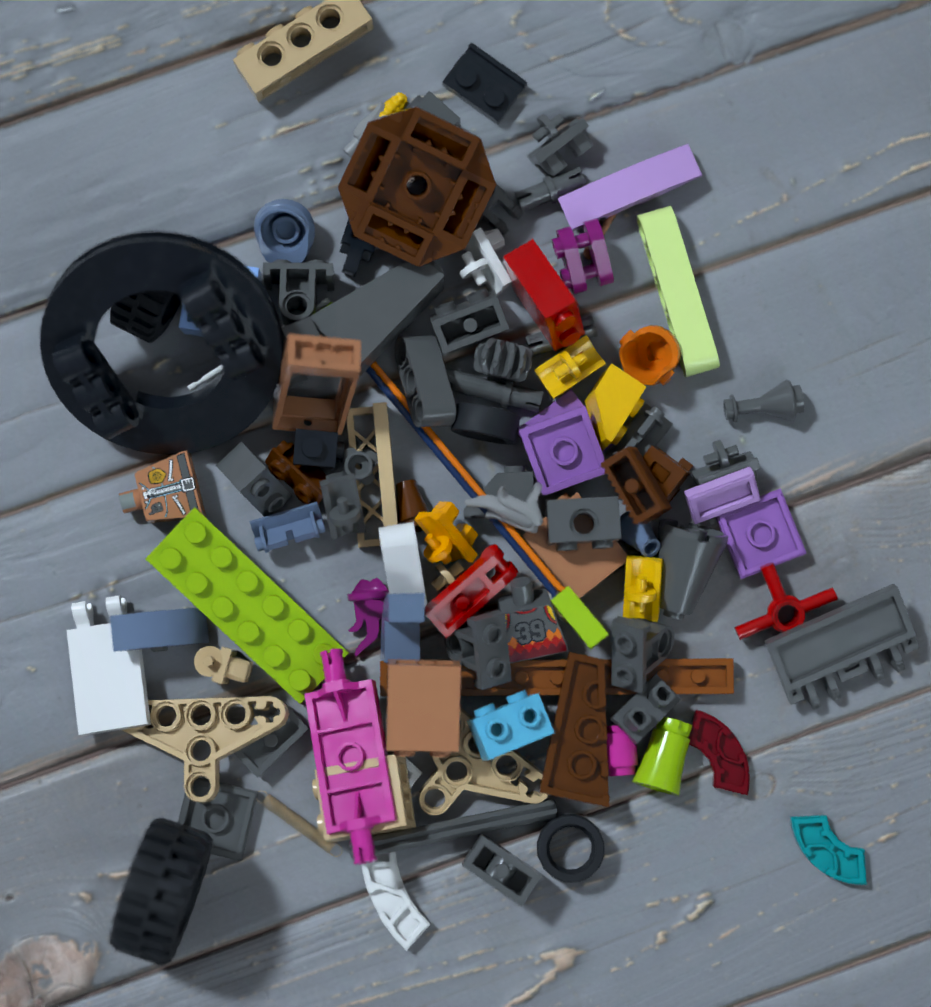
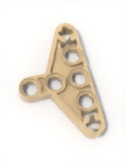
[123,696,289,803]
[419,707,549,816]

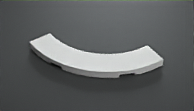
[362,752,431,951]

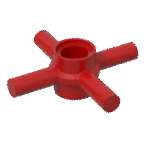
[734,562,838,640]

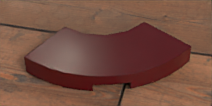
[688,709,750,795]

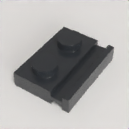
[442,42,527,125]

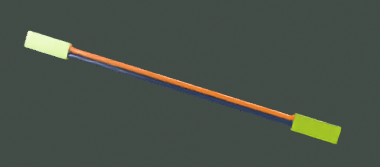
[322,301,609,650]

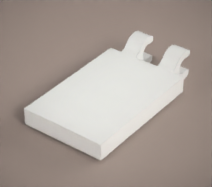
[67,595,151,736]

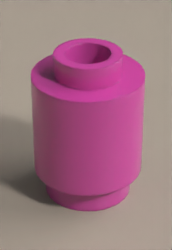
[607,725,638,776]

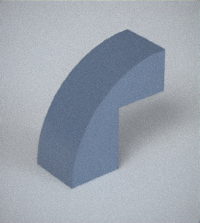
[381,593,425,663]
[110,608,209,652]

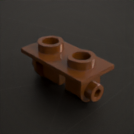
[264,440,327,506]

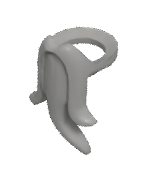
[464,482,543,533]

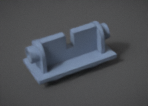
[249,502,326,553]

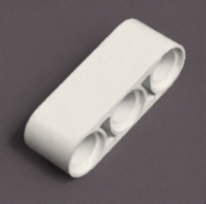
[378,522,427,606]

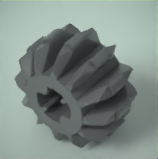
[473,338,533,382]

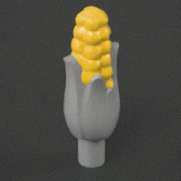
[343,92,408,158]

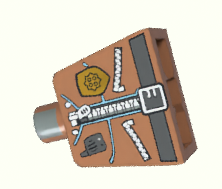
[119,450,207,523]

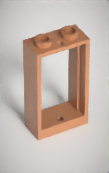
[272,333,361,435]

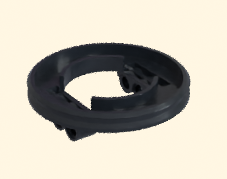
[40,231,283,455]

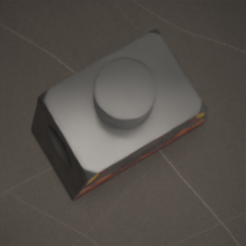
[498,577,568,663]

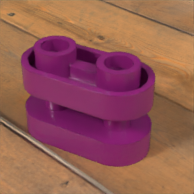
[551,218,614,294]

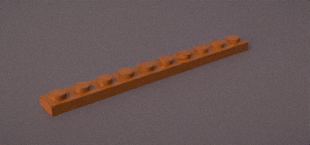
[380,658,734,697]

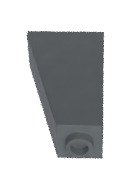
[310,261,445,376]

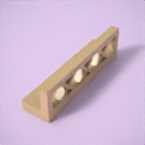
[347,402,398,548]

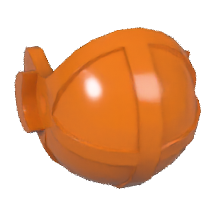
[619,325,681,386]

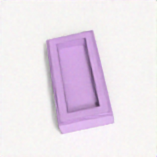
[684,467,761,524]

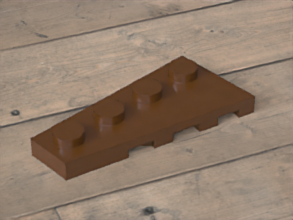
[539,652,610,808]

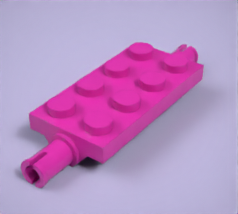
[305,648,397,865]

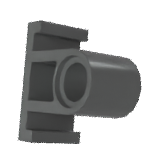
[263,259,335,327]
[216,442,292,517]
[444,610,512,690]
[612,616,674,694]

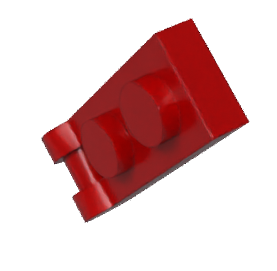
[425,544,518,639]

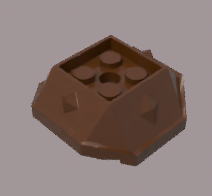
[338,106,496,267]

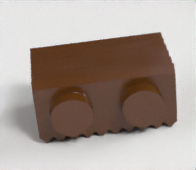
[601,446,672,525]

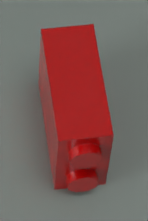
[503,239,585,351]

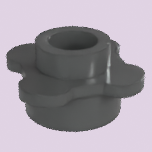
[340,447,378,485]

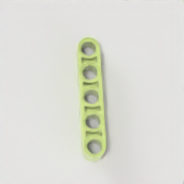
[637,206,720,377]

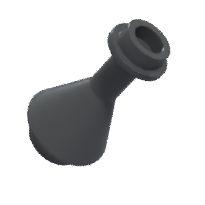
[723,380,804,423]

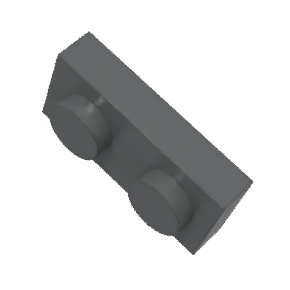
[234,703,310,778]

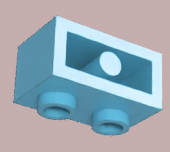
[467,690,554,761]

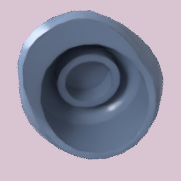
[254,199,315,263]

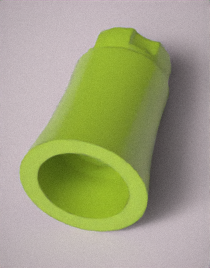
[632,717,692,796]

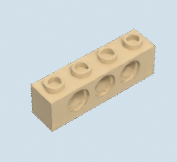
[233,0,373,102]

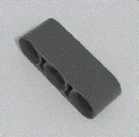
[394,336,456,427]

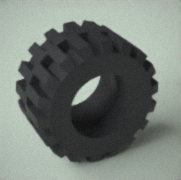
[110,291,182,343]

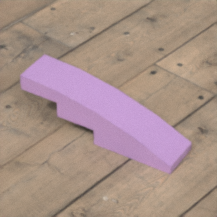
[558,144,702,231]

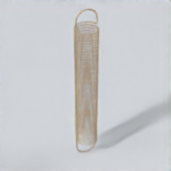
[256,791,342,857]

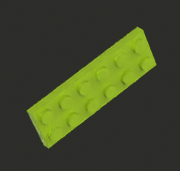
[145,507,349,704]

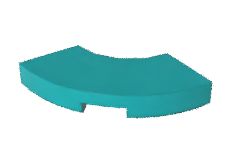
[790,815,867,885]

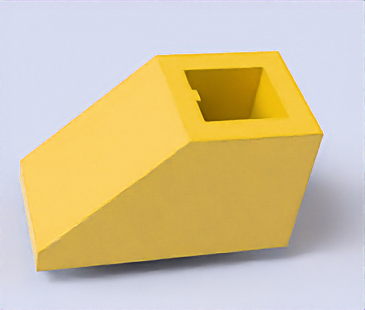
[585,363,646,451]

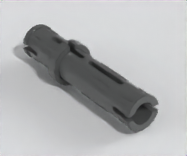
[445,367,544,413]

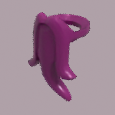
[347,578,389,656]

